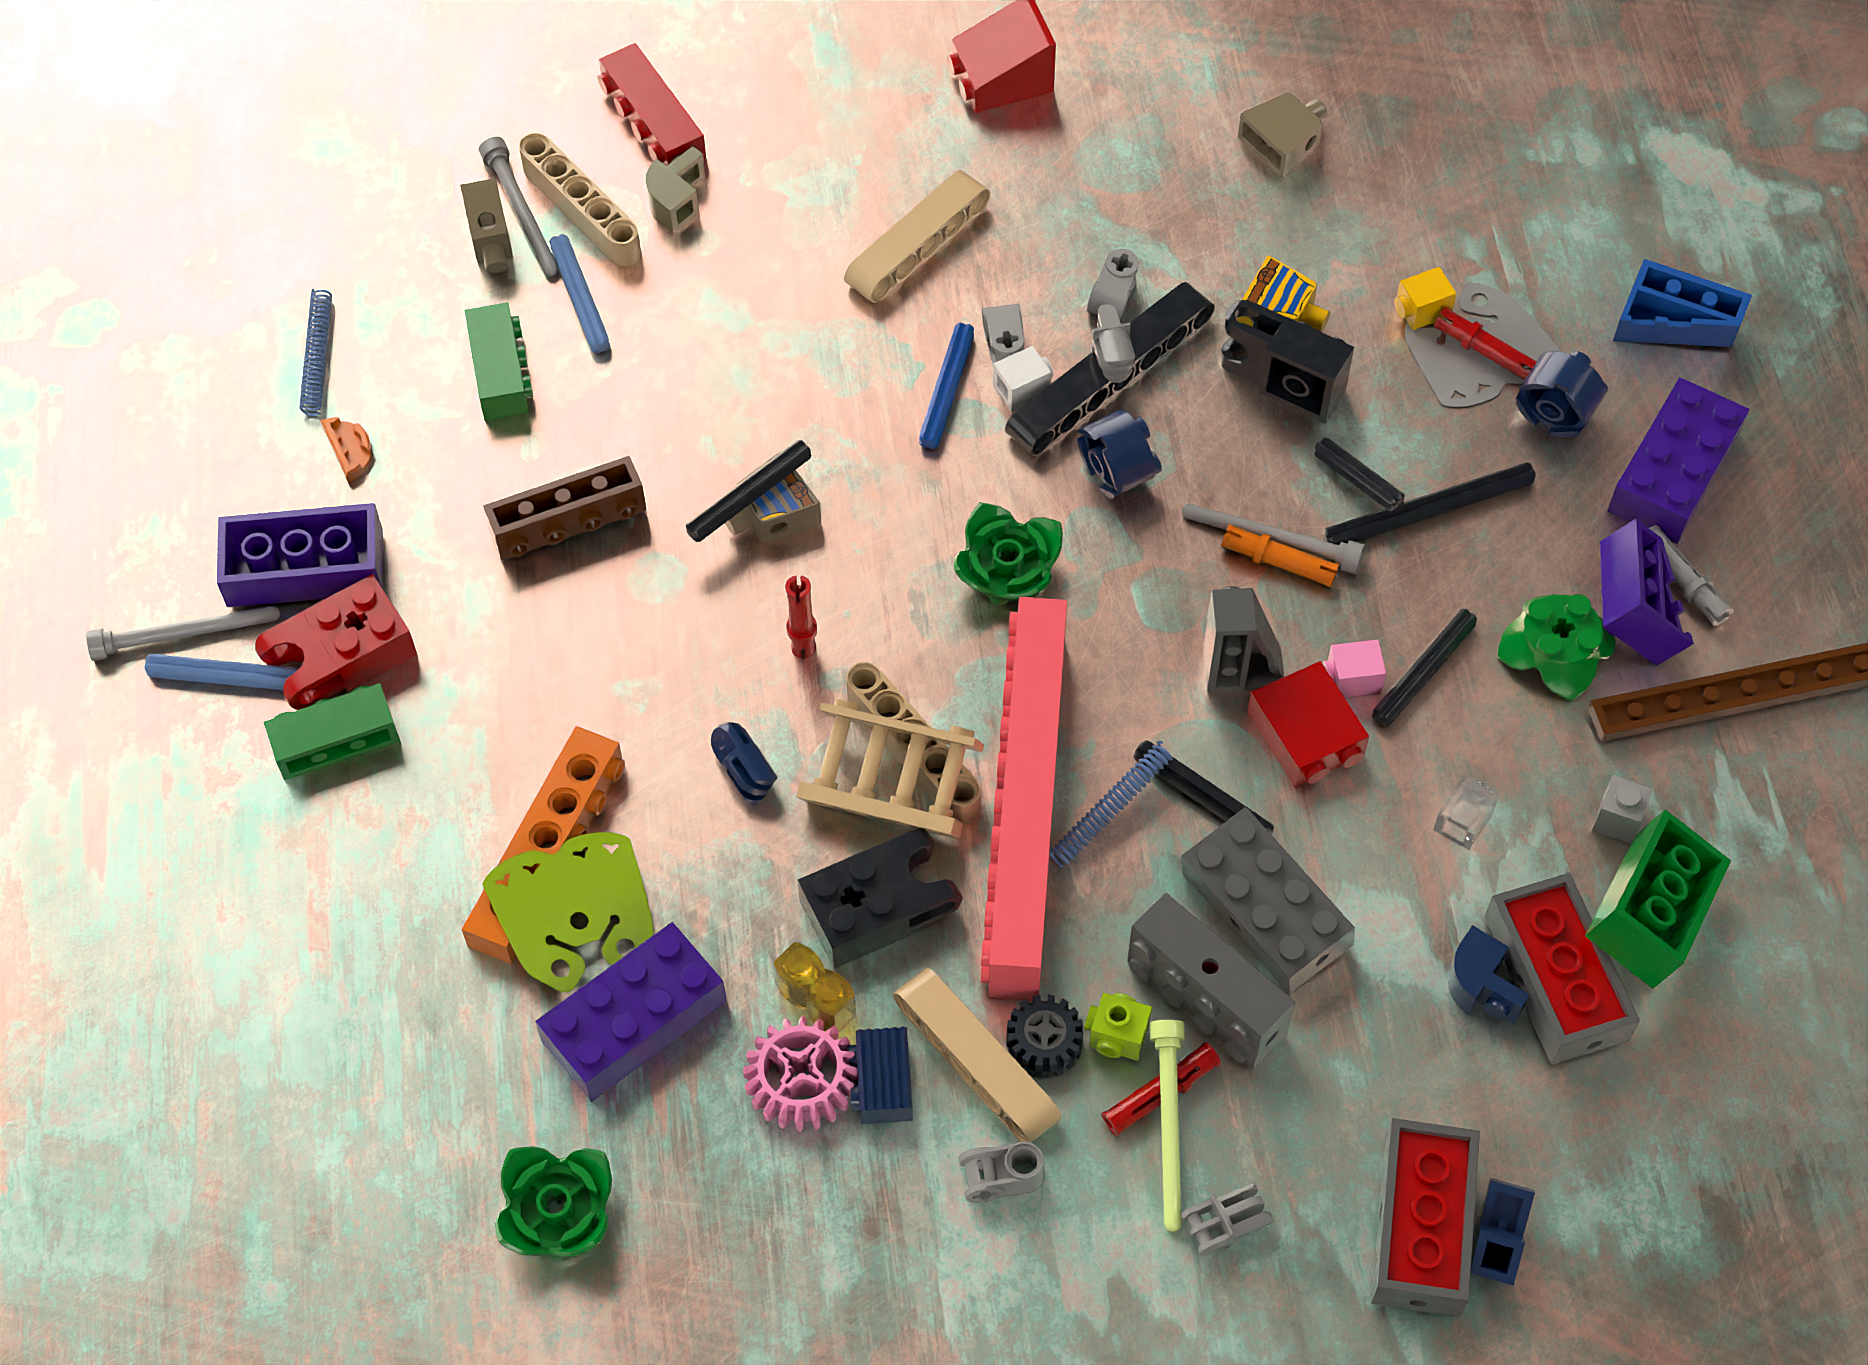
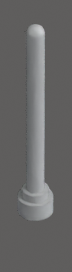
[478,136,558,276]
[1182,504,1365,574]
[86,606,280,661]

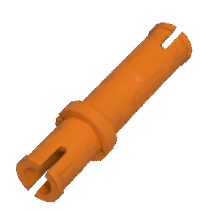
[1221,524,1339,588]

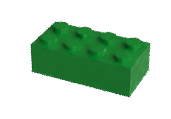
[1585,809,1731,989]

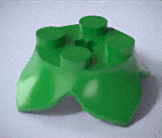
[954,502,1063,605]
[1497,594,1616,701]
[495,1146,612,1258]

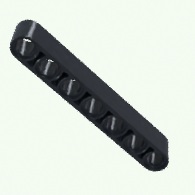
[1005,282,1215,456]

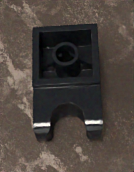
[1220,300,1354,423]
[797,828,963,969]

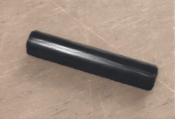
[1314,438,1405,512]

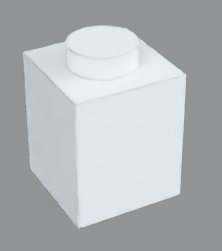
[993,345,1053,412]

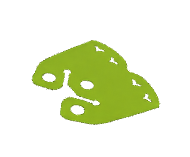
[482,832,653,993]

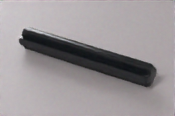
[685,440,812,543]
[1372,609,1477,727]
[1133,740,1274,835]

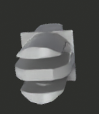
[1091,304,1135,383]
[1181,1182,1274,1255]

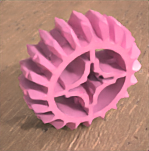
[743,1015,859,1132]

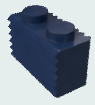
[848,1026,913,1124]

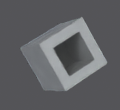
[1592,775,1653,844]

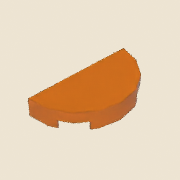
[320,417,373,484]

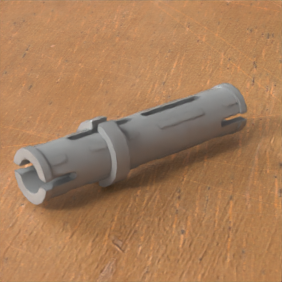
[1649,525,1734,626]

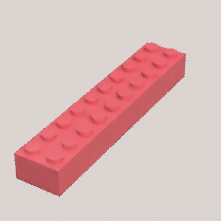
[981,597,1067,1002]

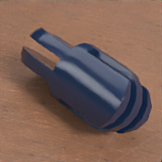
[711,722,778,806]

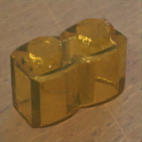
[773,942,857,1032]

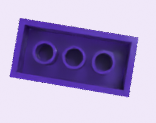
[1607,377,1750,545]
[216,503,384,608]
[535,921,727,1102]

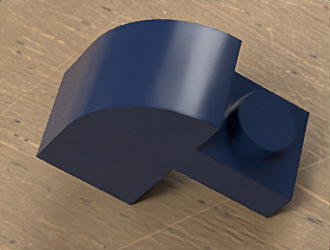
[1448,925,1530,1024]
[1470,1178,1535,1286]

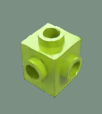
[1084,992,1152,1061]

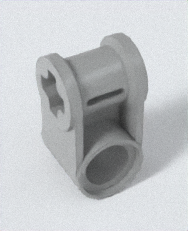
[1087,249,1139,323]
[982,303,1024,366]
[959,1142,1045,1203]

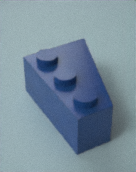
[1613,259,1752,347]

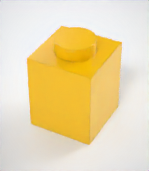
[1394,267,1457,330]

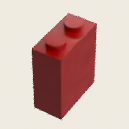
[1247,661,1370,787]

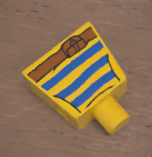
[1236,255,1330,332]

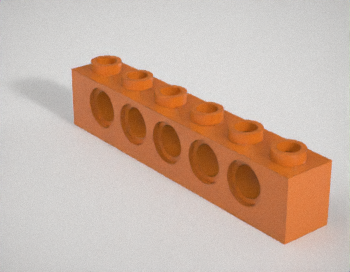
[461,726,625,965]

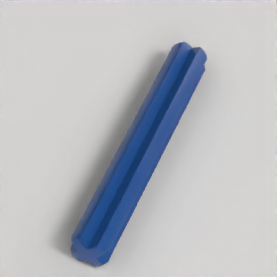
[919,322,974,449]

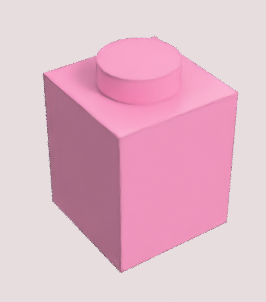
[1322,639,1386,698]

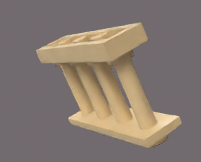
[796,699,984,840]

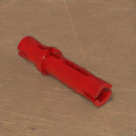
[1434,307,1536,380]
[785,575,817,659]
[1101,1042,1221,1136]

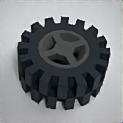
[1006,994,1084,1079]

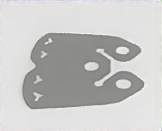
[1405,283,1562,407]

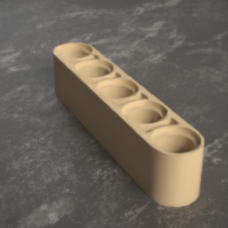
[519,132,641,267]
[844,170,991,303]
[846,662,981,825]
[893,967,1061,1143]

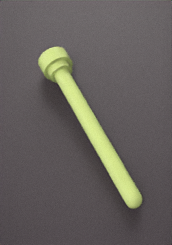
[1150,1020,1185,1232]

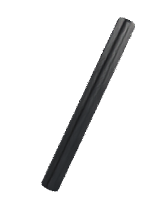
[1322,462,1536,545]

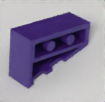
[1600,519,1694,666]

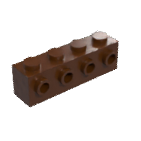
[483,455,647,561]

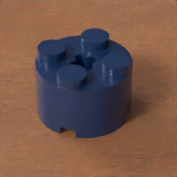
[1516,351,1608,438]
[1077,409,1162,498]

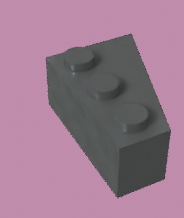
[1203,586,1284,692]

